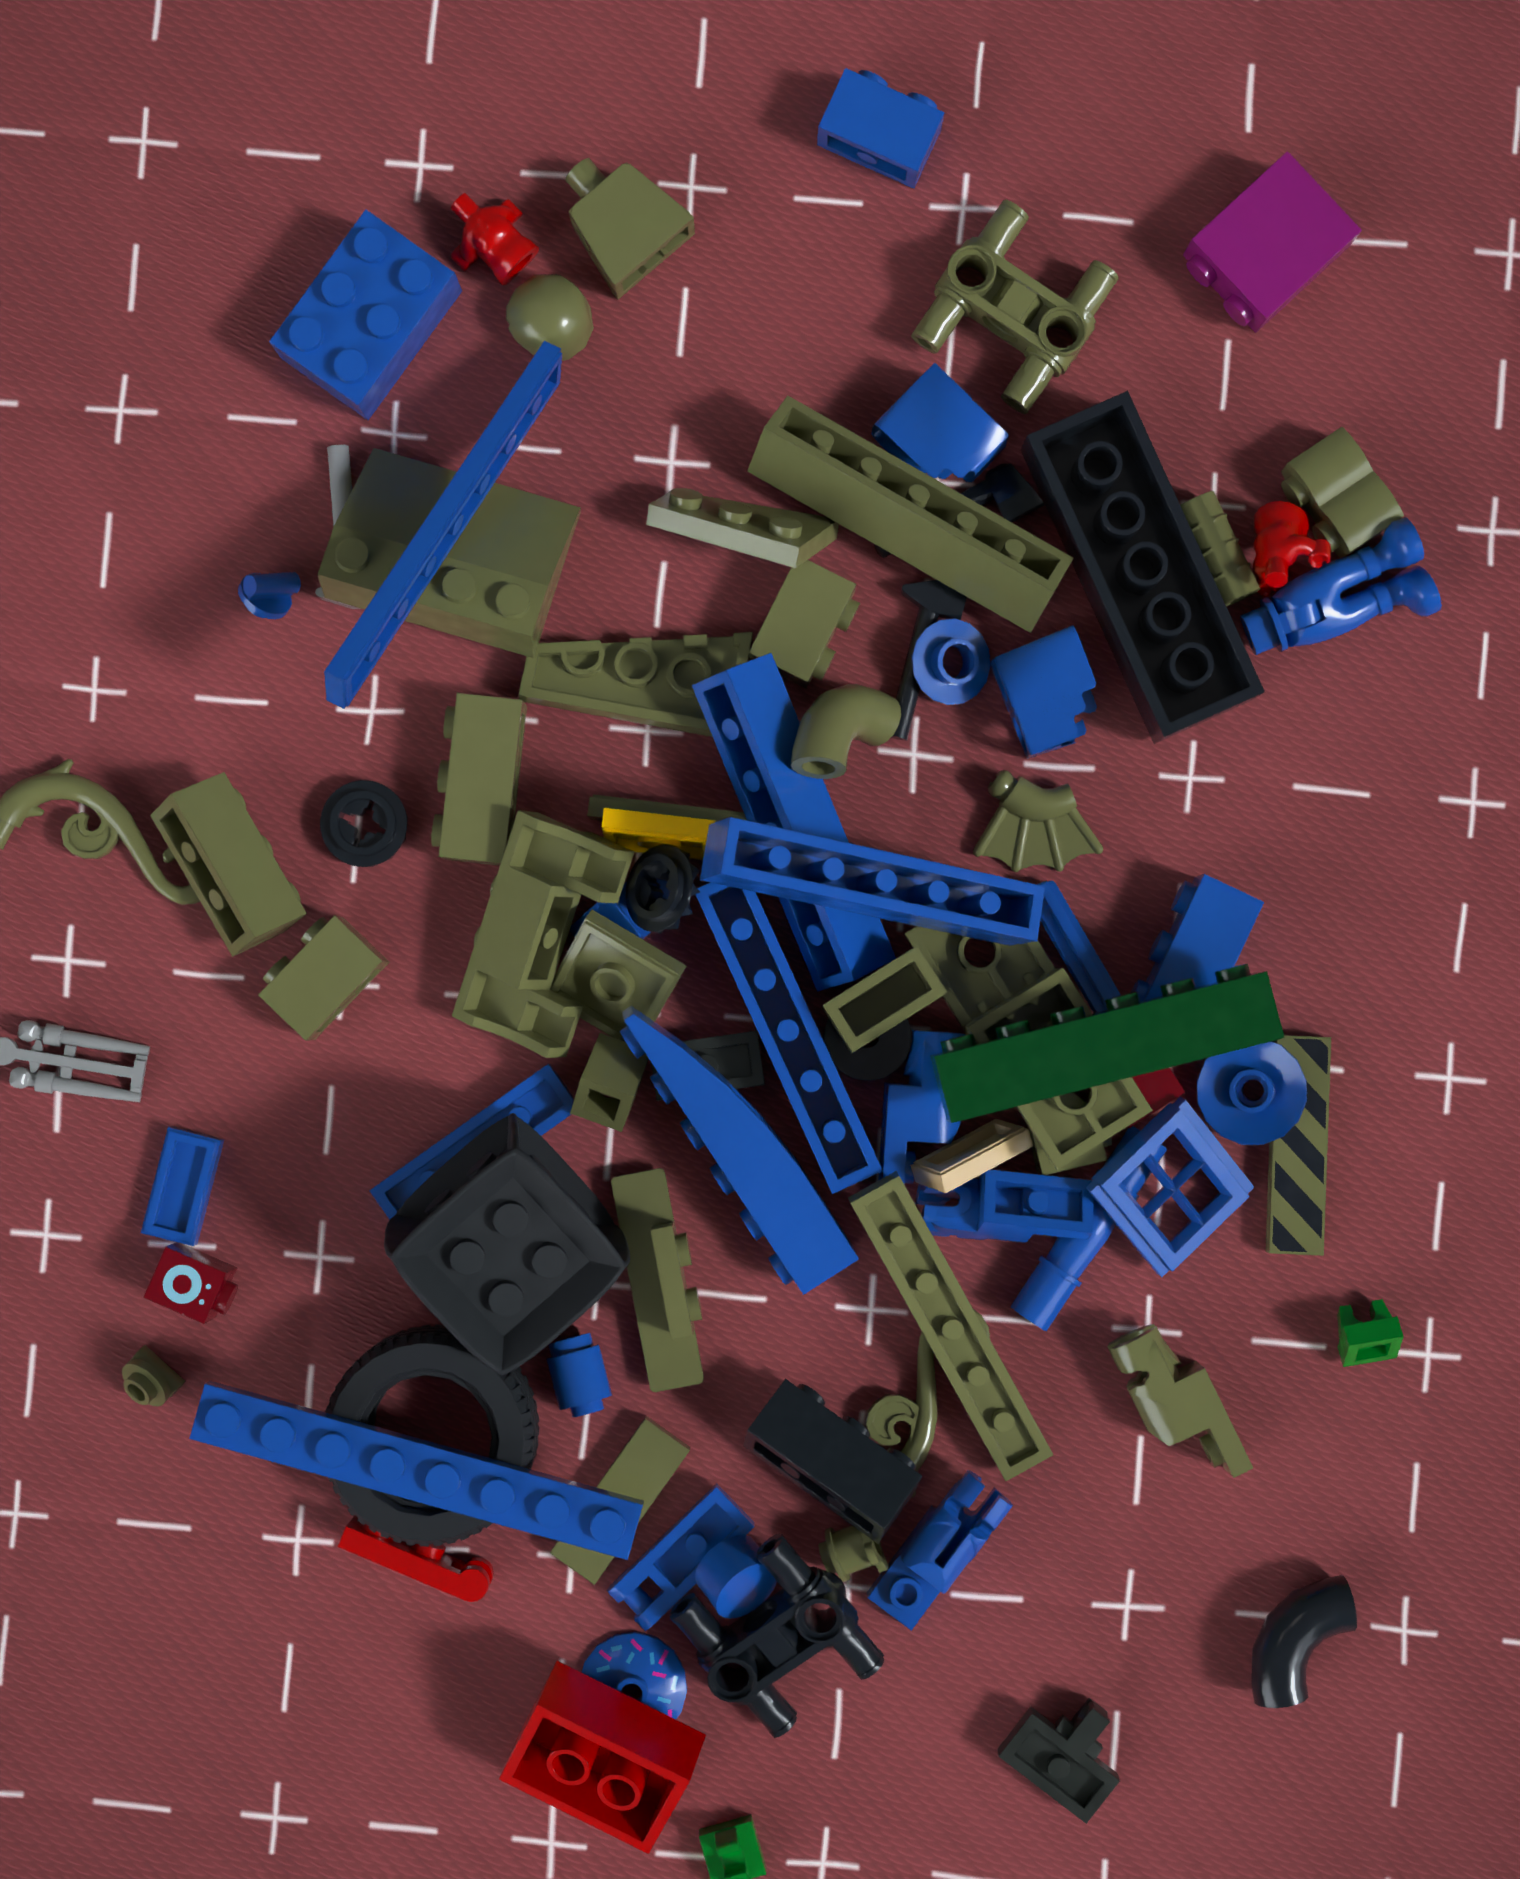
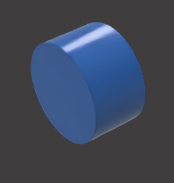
[695,1535,777,1619]

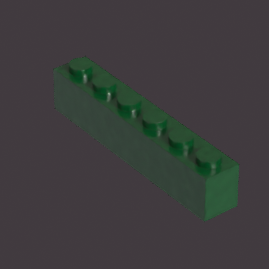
[930,963,1285,1123]

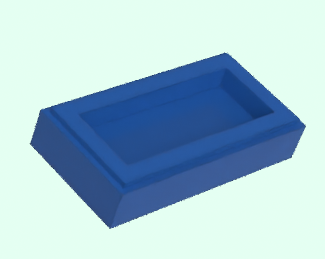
[141,1126,225,1246]

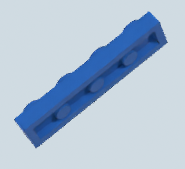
[369,1064,575,1220]

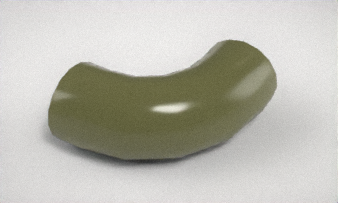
[791,684,901,779]

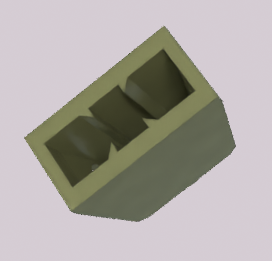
[565,158,695,300]

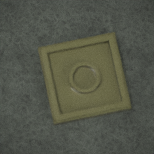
[550,909,686,1041]

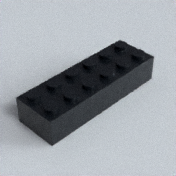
[1021,391,1265,744]

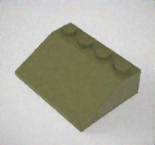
[317,448,581,658]

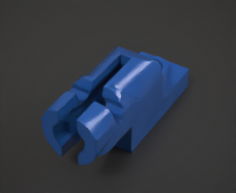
[878,1030,966,1184]
[916,1169,1093,1243]
[867,1470,1013,1631]

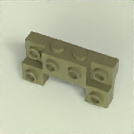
[452,810,635,1058]

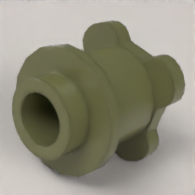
[819,1526,888,1582]

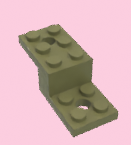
[903,926,1153,1170]

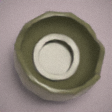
[506,274,594,361]

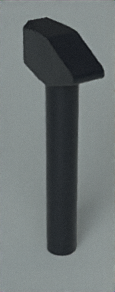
[891,580,967,741]

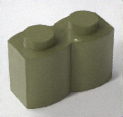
[1281,427,1404,558]

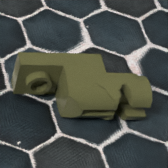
[1107,1324,1253,1478]

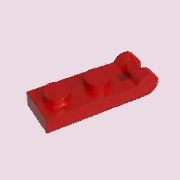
[337,1515,494,1602]

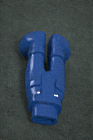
[1240,517,1442,655]

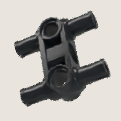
[670,1533,884,1738]

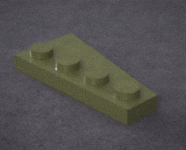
[518,632,753,737]

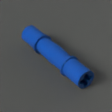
[1010,1126,1167,1332]

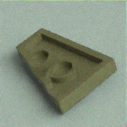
[646,488,839,568]

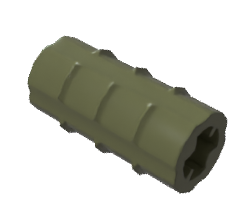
[1180,491,1260,607]

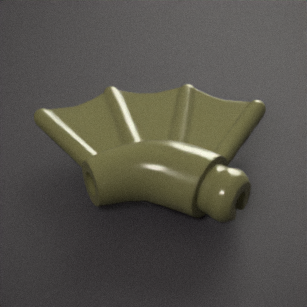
[973,770,1103,872]

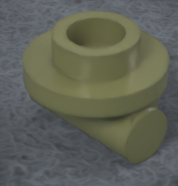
[122,1345,186,1407]

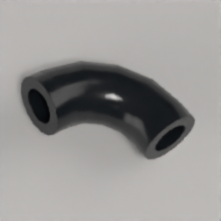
[1251,1575,1357,1708]

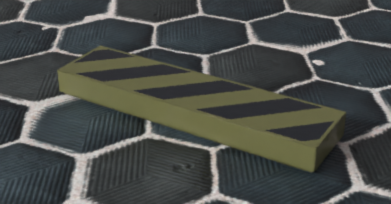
[1265,1035,1331,1256]

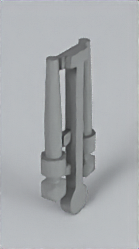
[0,1020,150,1102]

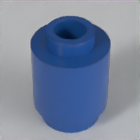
[546,1332,612,1418]

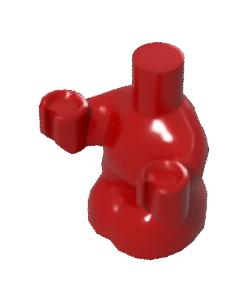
[450,193,539,286]
[1253,501,1331,597]

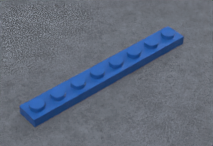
[189,1381,644,1560]

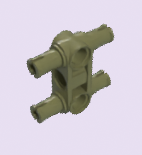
[911,200,1119,414]

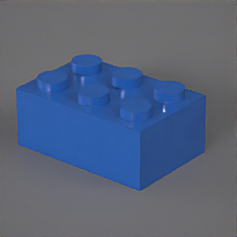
[269,209,462,420]

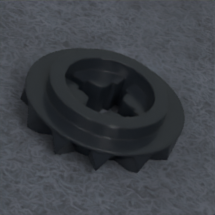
[320,780,408,867]
[626,844,700,934]

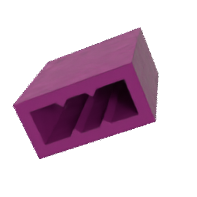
[1183,151,1362,333]

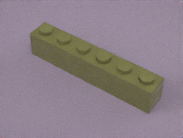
[747,395,1074,633]

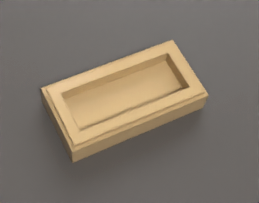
[910,1119,1033,1193]

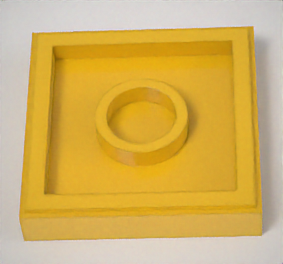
[601,808,716,860]

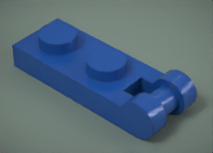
[607,1483,755,1631]

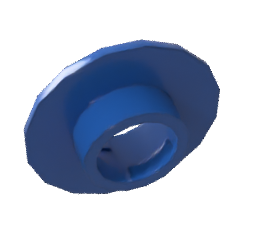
[911,618,991,705]

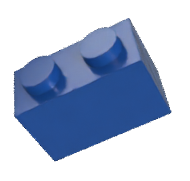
[817,68,945,189]

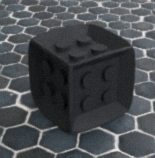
[384,1113,630,1375]

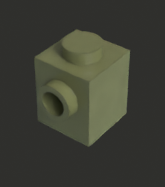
[570,1033,649,1132]

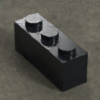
[743,1379,922,1544]

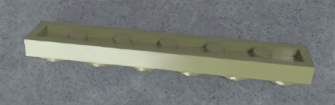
[848,1171,1053,1481]

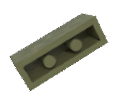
[431,693,527,866]
[150,772,307,957]

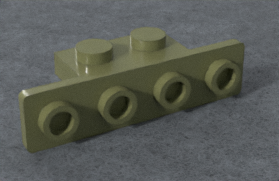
[611,1168,704,1392]

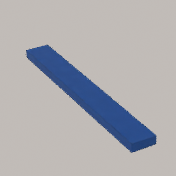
[324,341,562,709]

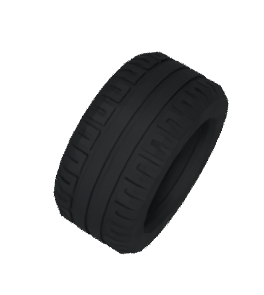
[325,1324,540,1547]

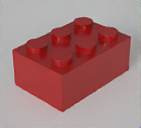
[499,1661,706,1854]

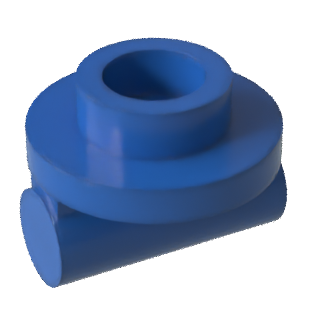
[238,572,301,619]

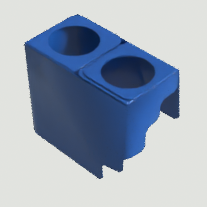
[871,363,1009,483]
[990,625,1097,759]

